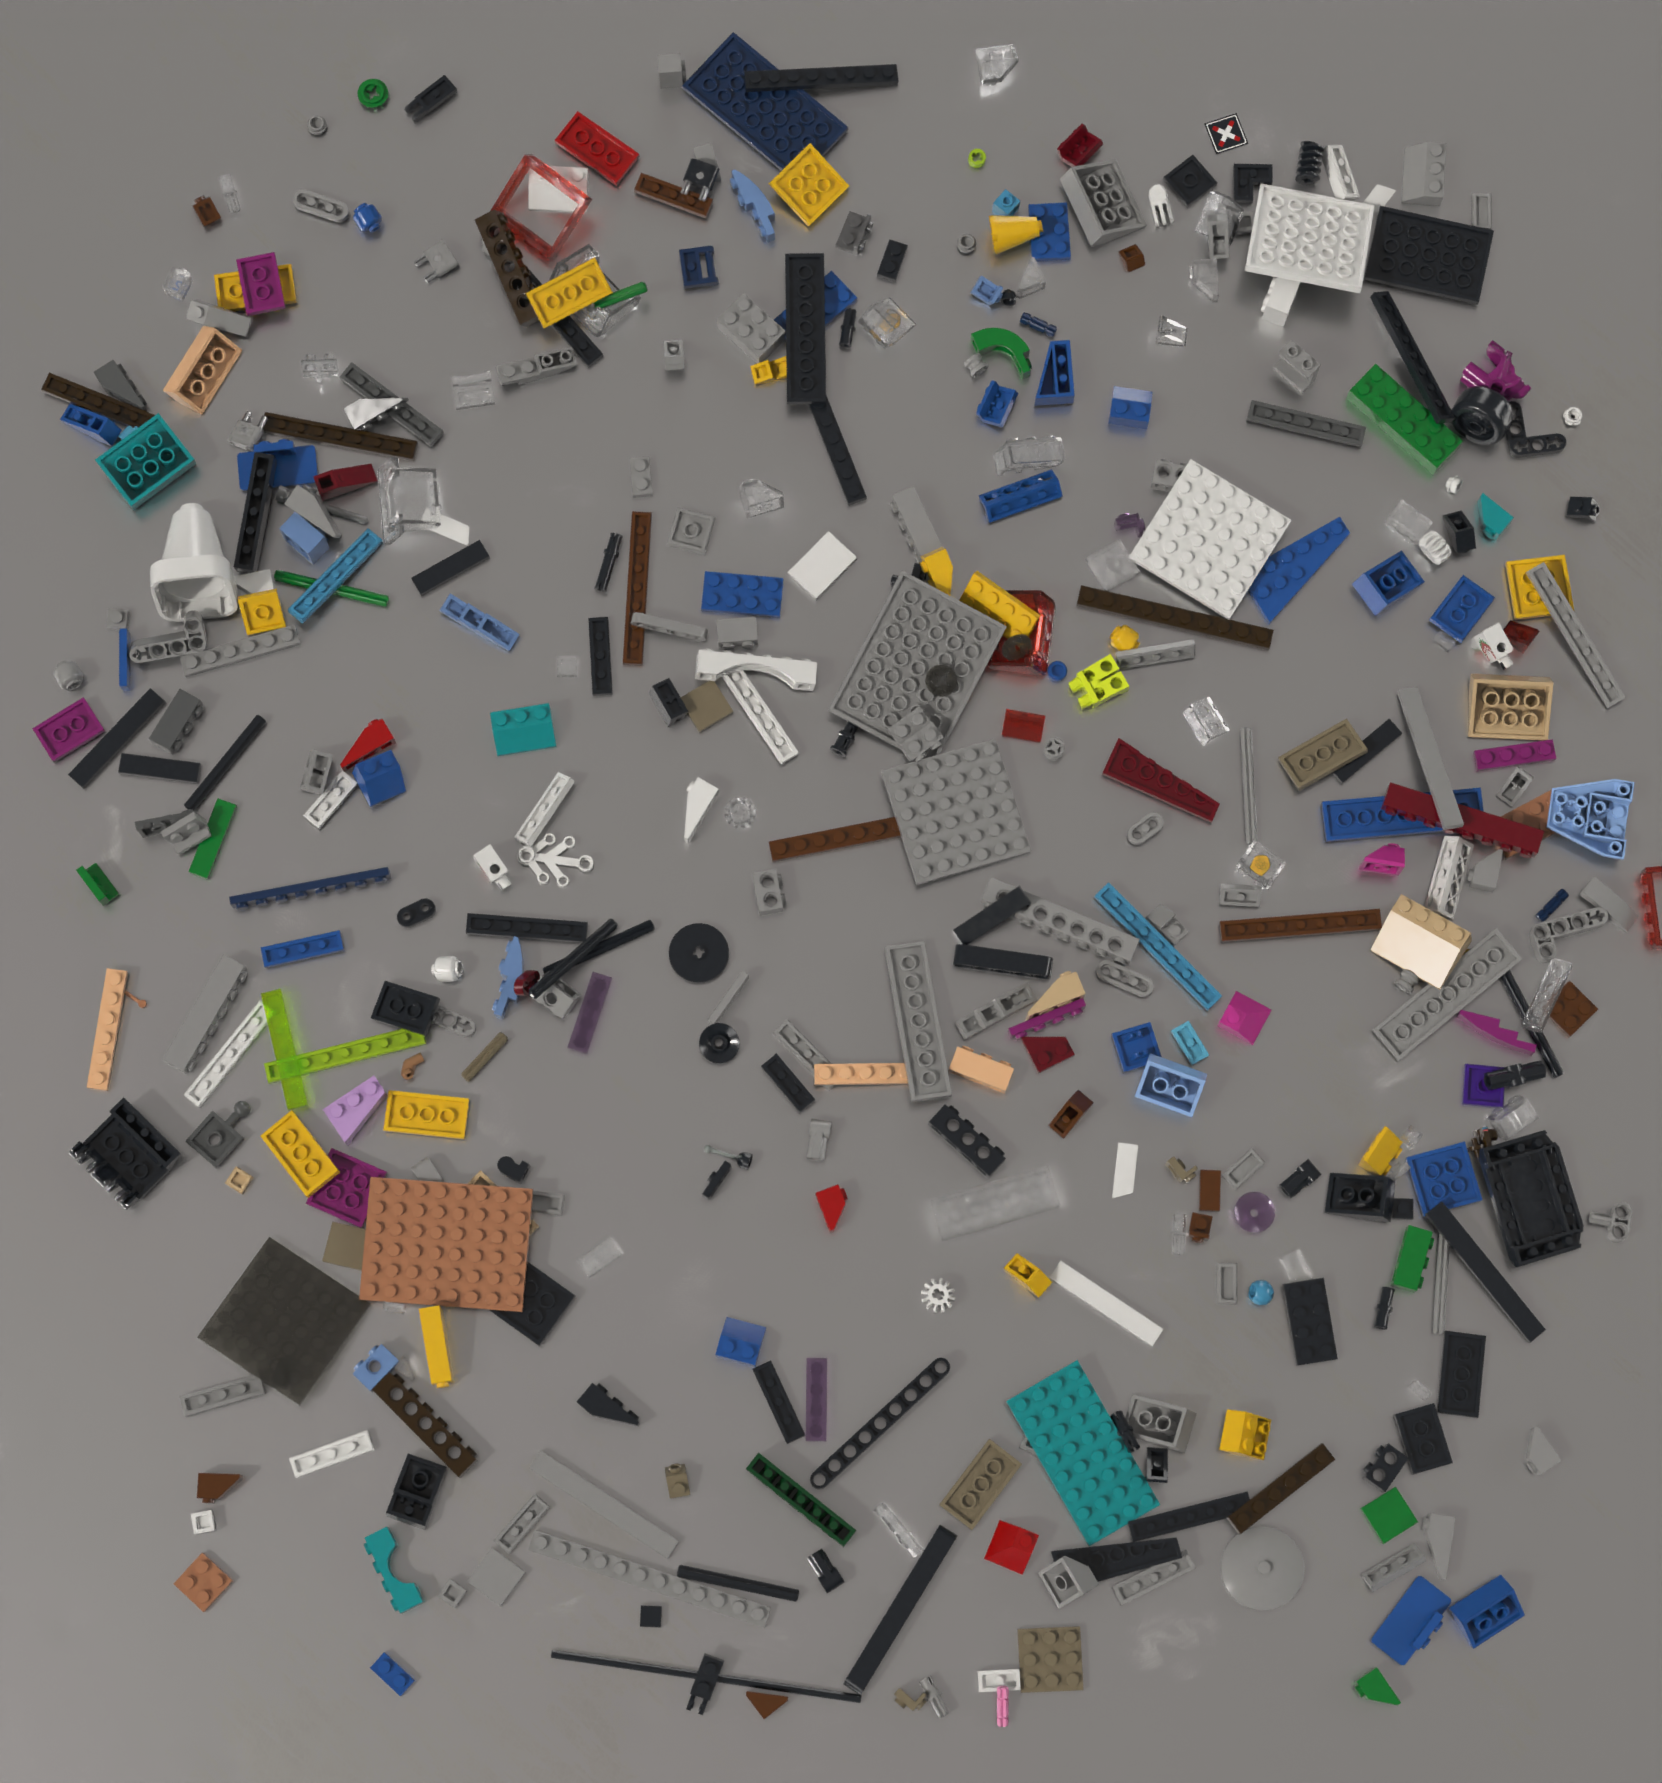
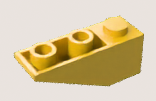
[920,547,953,596]

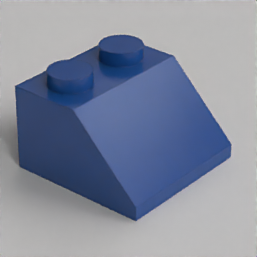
[1108,386,1152,430]
[352,750,406,807]
[715,1317,766,1367]

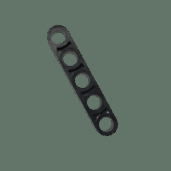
[953,944,1053,979]

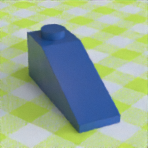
[60,404,122,446]

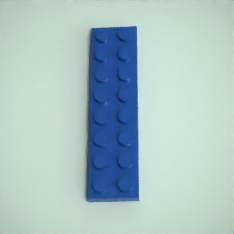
[1321,787,1484,842]

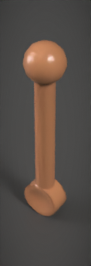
[124,990,147,1008]

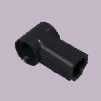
[1279,1159,1322,1199]
[807,1549,845,1594]

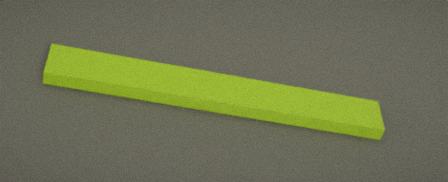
[264,1029,426,1084]

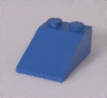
[1352,550,1425,615]

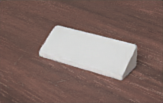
[1320,145,1360,201]

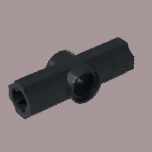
[1483,1061,1547,1090]

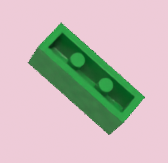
[1390,1225,1434,1293]

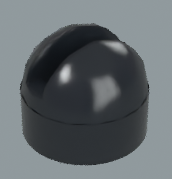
[1001,289,1017,306]

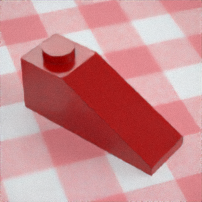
[340,719,396,772]

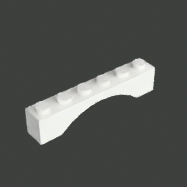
[695,648,817,691]

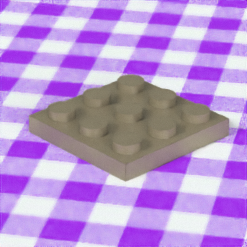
[1017,1626,1084,1693]

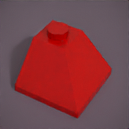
[984,1520,1039,1575]

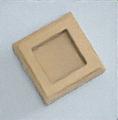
[225,1166,254,1195]

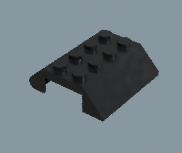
[69,1097,181,1210]

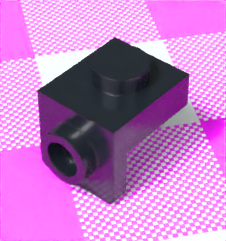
[1567,497,1600,522]

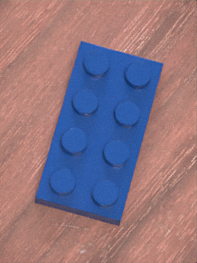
[774,270,857,331]
[701,571,784,618]

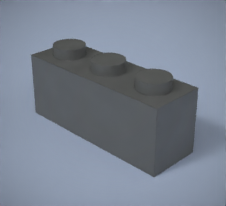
[149,689,203,755]

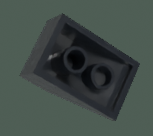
[1325,1173,1396,1222]

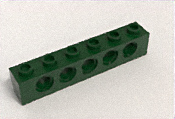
[746,1452,856,1548]

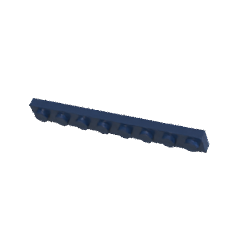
[229,867,391,910]

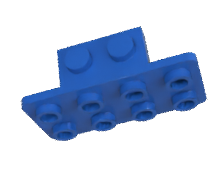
[237,439,318,491]
[1371,1576,1451,1665]

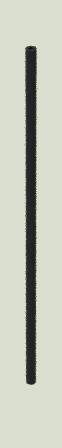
[551,1650,861,1703]

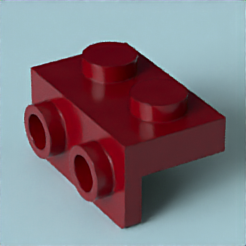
[1057,123,1103,167]

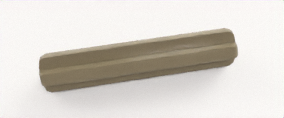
[461,1032,508,1082]

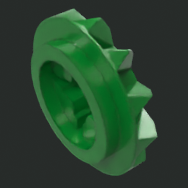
[357,79,389,109]

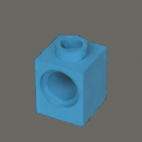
[992,189,1020,216]

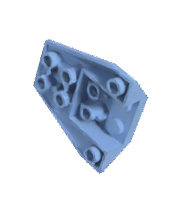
[1546,779,1635,860]

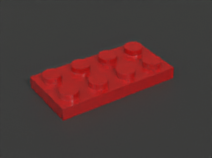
[555,111,640,186]

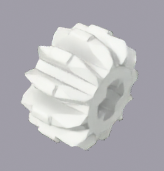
[1419,530,1451,565]
[921,1278,955,1313]

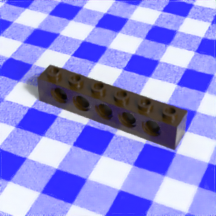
[475,209,539,327]
[372,1372,478,1478]

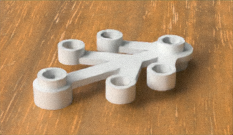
[517,833,594,888]

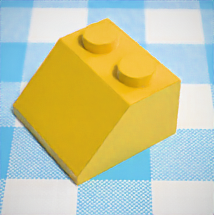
[1358,1126,1403,1176]

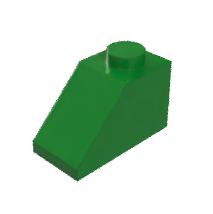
[1354,1667,1401,1705]

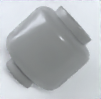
[54,660,83,691]

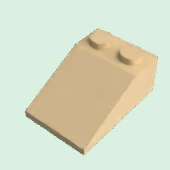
[1026,971,1086,1021]

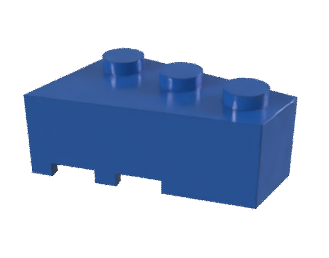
[1034,340,1075,406]

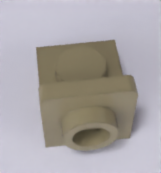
[1166,1156,1198,1183]

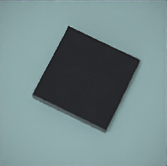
[1163,155,1218,208]

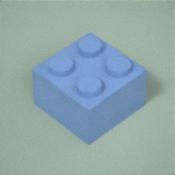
[279,512,329,565]

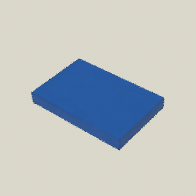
[1429,575,1495,643]

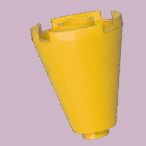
[989,215,1043,254]

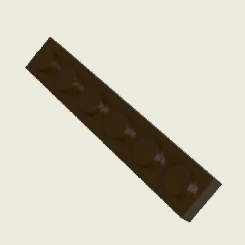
[41,372,155,428]
[1227,1443,1335,1535]

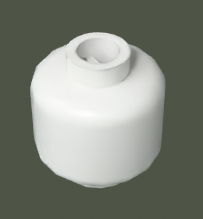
[431,956,463,982]

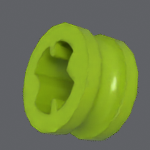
[968,149,986,168]

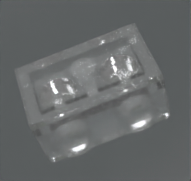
[1183,697,1229,745]

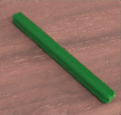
[274,570,389,607]

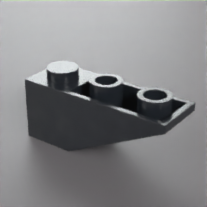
[576,1383,640,1426]

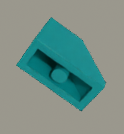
[1477,493,1514,540]

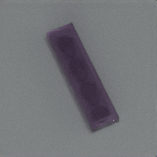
[567,972,612,1055]
[806,1358,827,1442]

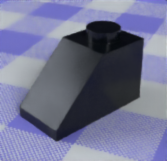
[1443,510,1476,553]

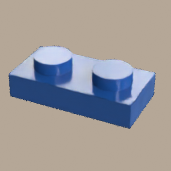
[370,1652,415,1696]

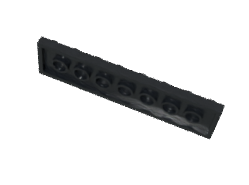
[785,253,826,404]

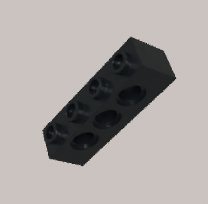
[928,1104,1006,1179]

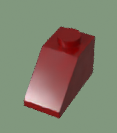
[815,1184,848,1233]

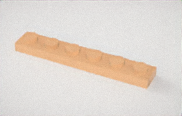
[87,968,128,1091]
[814,1063,908,1085]

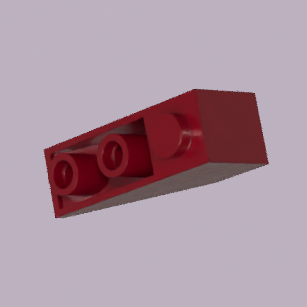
[313,463,378,501]

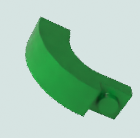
[971,328,1032,379]

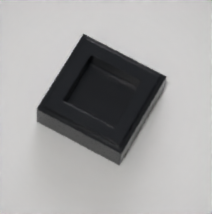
[640,1605,662,1628]

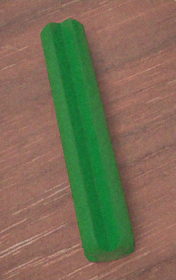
[594,282,648,310]

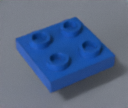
[1111,1022,1162,1073]

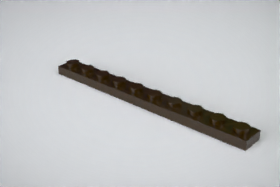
[1076,585,1274,650]

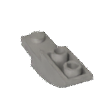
[496,347,577,386]

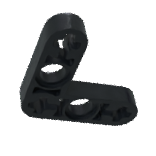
[1506,401,1566,458]

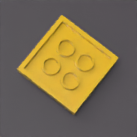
[768,143,849,226]
[1505,555,1574,620]

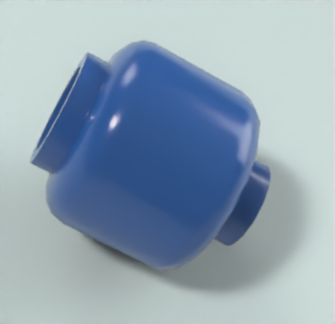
[353,203,382,233]

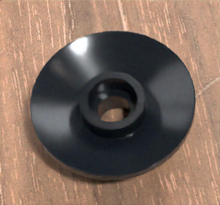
[699,1023,739,1063]

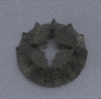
[1001,634,1033,662]
[925,665,957,697]

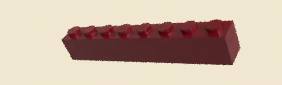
[1381,782,1544,858]

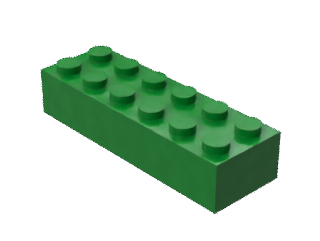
[1347,364,1463,475]

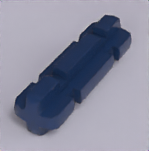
[1020,312,1057,337]
[1536,889,1569,922]

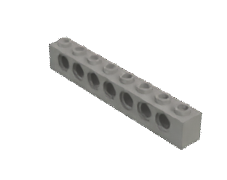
[981,877,1140,965]

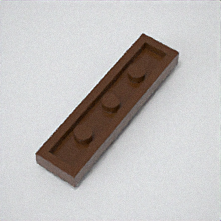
[634,173,713,219]

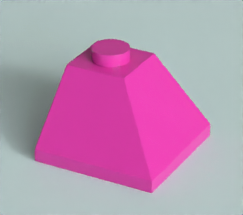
[1359,843,1405,876]
[1217,991,1271,1045]

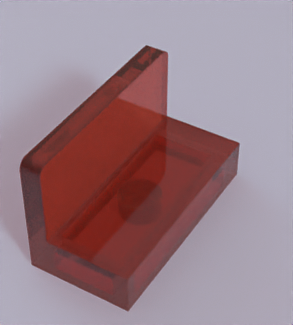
[1002,709,1045,743]

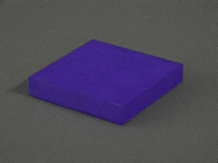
[1462,1064,1505,1108]

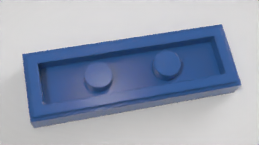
[119,628,130,691]

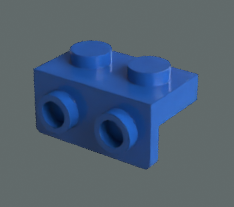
[976,380,1018,428]

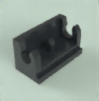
[649,678,688,727]

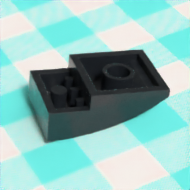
[386,1453,447,1530]

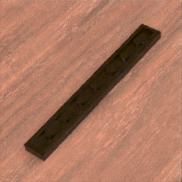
[263,412,418,461]

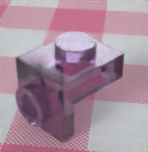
[1114,513,1145,537]

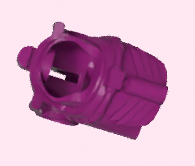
[1460,340,1531,400]

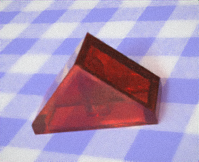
[1503,620,1540,654]

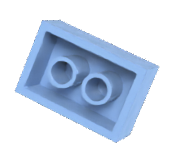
[1135,1053,1207,1117]

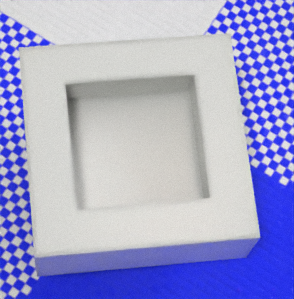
[191,1510,216,1535]

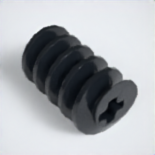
[1295,141,1324,185]

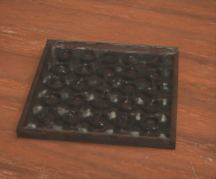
[197,1237,371,1406]

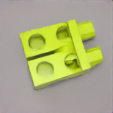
[1068,654,1129,709]

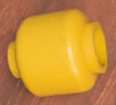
[1109,625,1140,651]

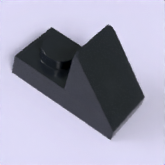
[1145,1447,1168,1483]

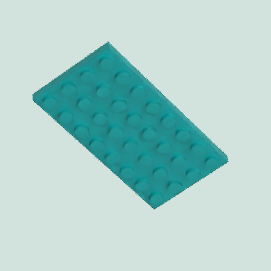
[1006,1360,1160,1546]

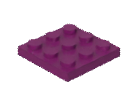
[306,1148,387,1228]

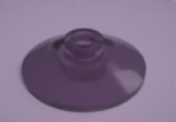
[1234,1192,1275,1233]

